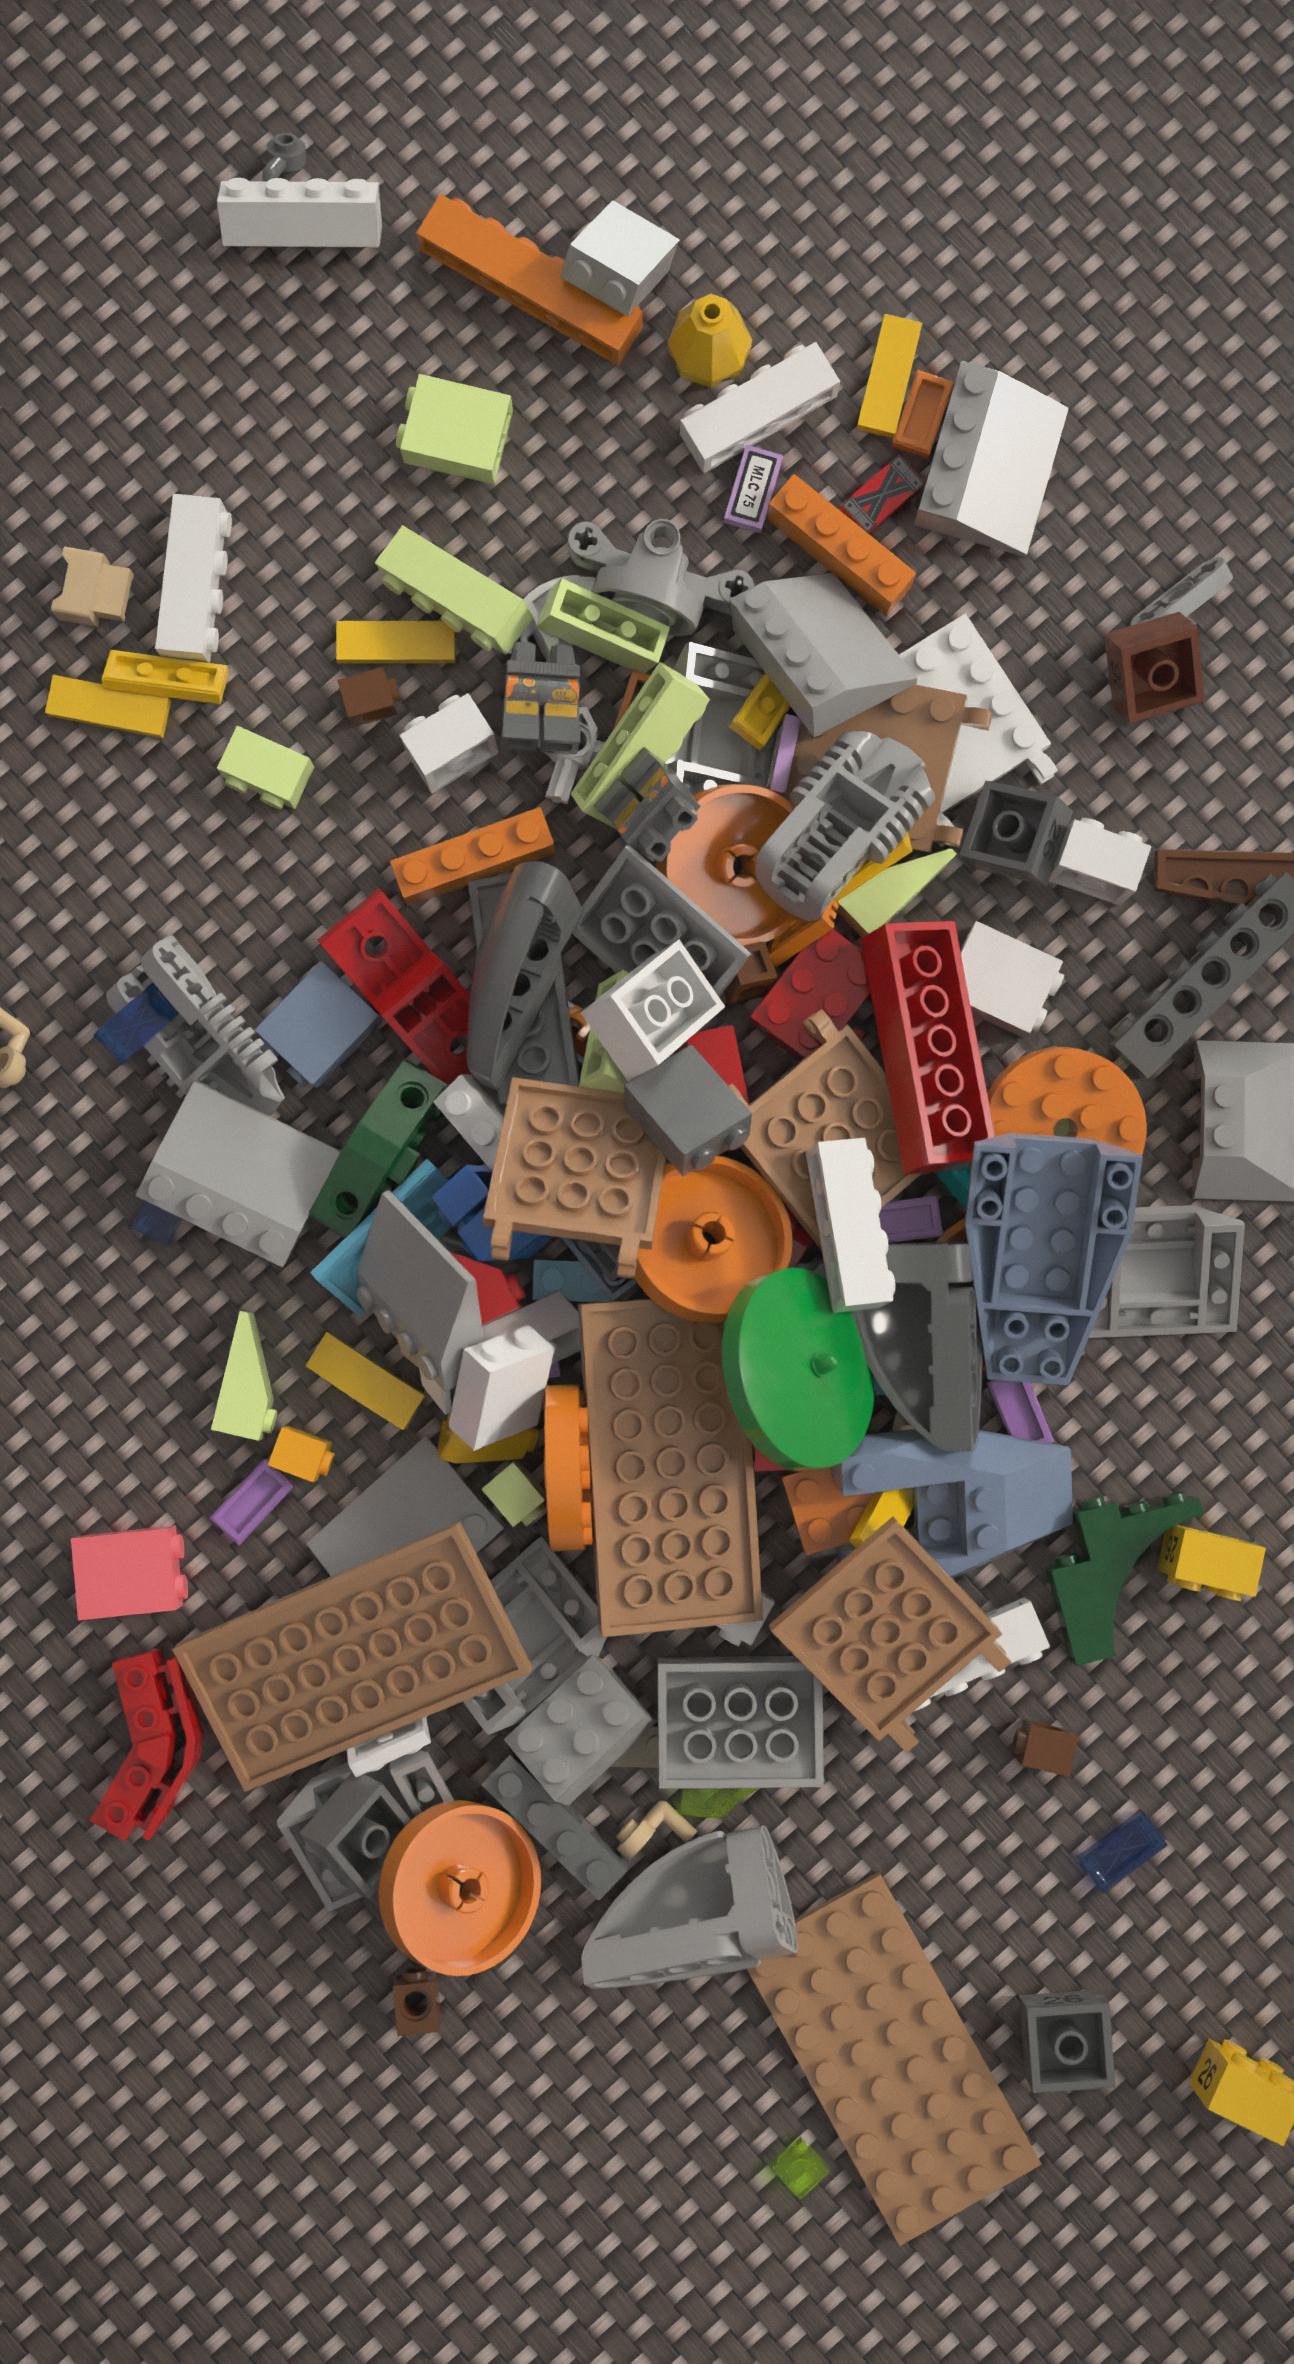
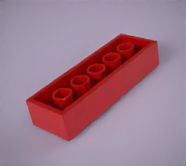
[861,921,995,1174]

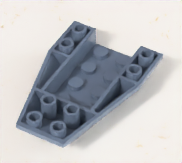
[965,1133,1143,1385]

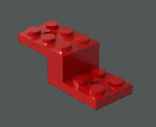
[317,888,471,1086]

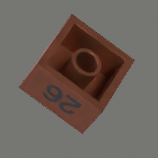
[1104,612,1205,723]

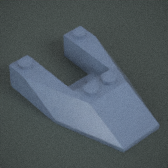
[832,1429,1073,1579]

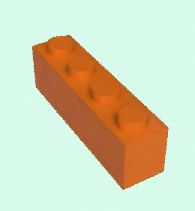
[766,474,916,617]
[390,807,556,906]

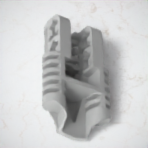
[755,731,935,921]
[106,935,285,1116]

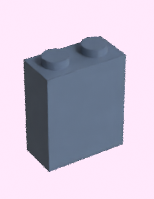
[255,961,383,1089]

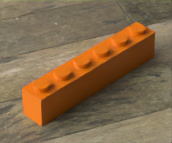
[416,194,643,366]

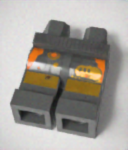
[500,642,580,754]
[594,747,701,861]

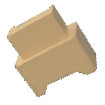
[51,546,134,627]

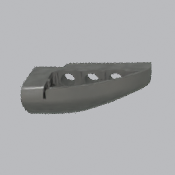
[466,861,583,1091]
[851,1242,983,1451]

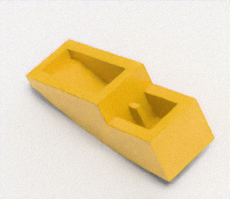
[306,1332,427,1430]

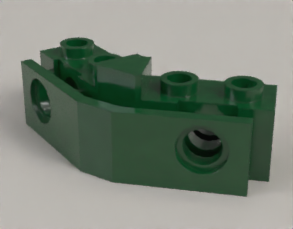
[309,1060,448,1238]

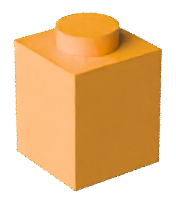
[268,1426,335,1482]

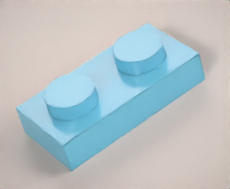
[532,1260,611,1302]

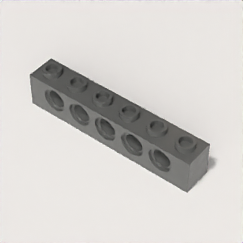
[1108,872,1294,1079]

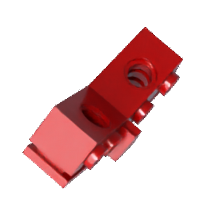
[90,1646,204,1841]

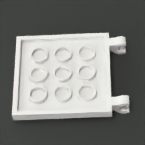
[899,613,1058,847]

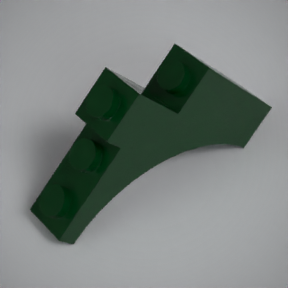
[1045,1491,1204,1666]

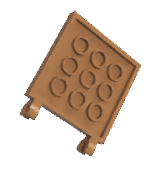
[782,684,992,854]
[728,1009,922,1251]
[483,1077,666,1278]
[769,1516,1012,1753]

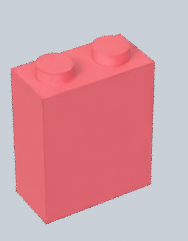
[71,1525,188,1620]

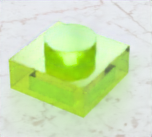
[771,2136,830,2200]

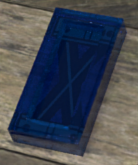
[93,983,180,1065]
[1077,1809,1168,1893]

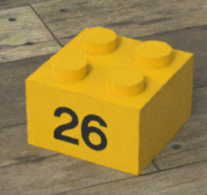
[1157,1525,1266,1601]
[1189,2039,1294,2146]

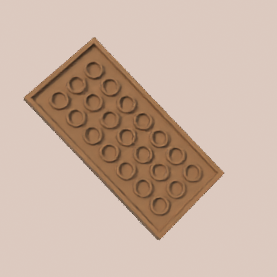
[578,1299,763,1637]
[172,1521,533,1792]
[747,1871,1042,2246]

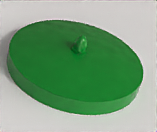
[722,1268,874,1471]

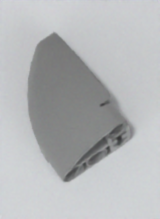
[581,1825,798,1989]

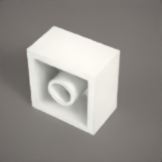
[400,693,498,794]
[1049,818,1151,906]

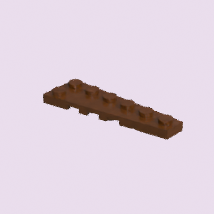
[1154,849,1294,914]

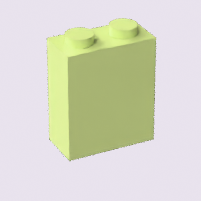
[396,374,513,484]

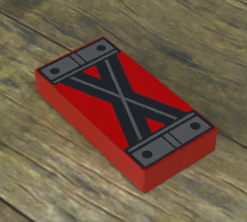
[840,455,925,535]

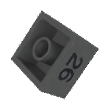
[959,780,1073,886]
[299,1772,411,1900]
[1019,1990,1116,2093]

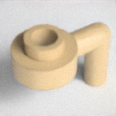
[0,1008,30,1088]
[616,1800,697,1860]

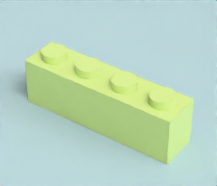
[375,525,534,655]
[571,662,710,829]

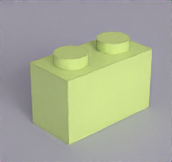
[217,726,314,810]
[482,1459,547,1527]

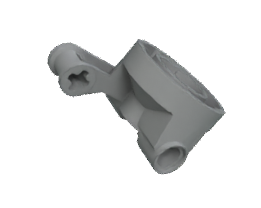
[568,519,754,636]

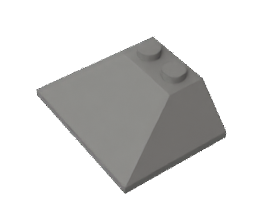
[666,642,787,796]
[1192,1040,1294,1202]
[1089,1205,1245,1338]
[463,1536,607,1735]
[277,1751,454,1912]

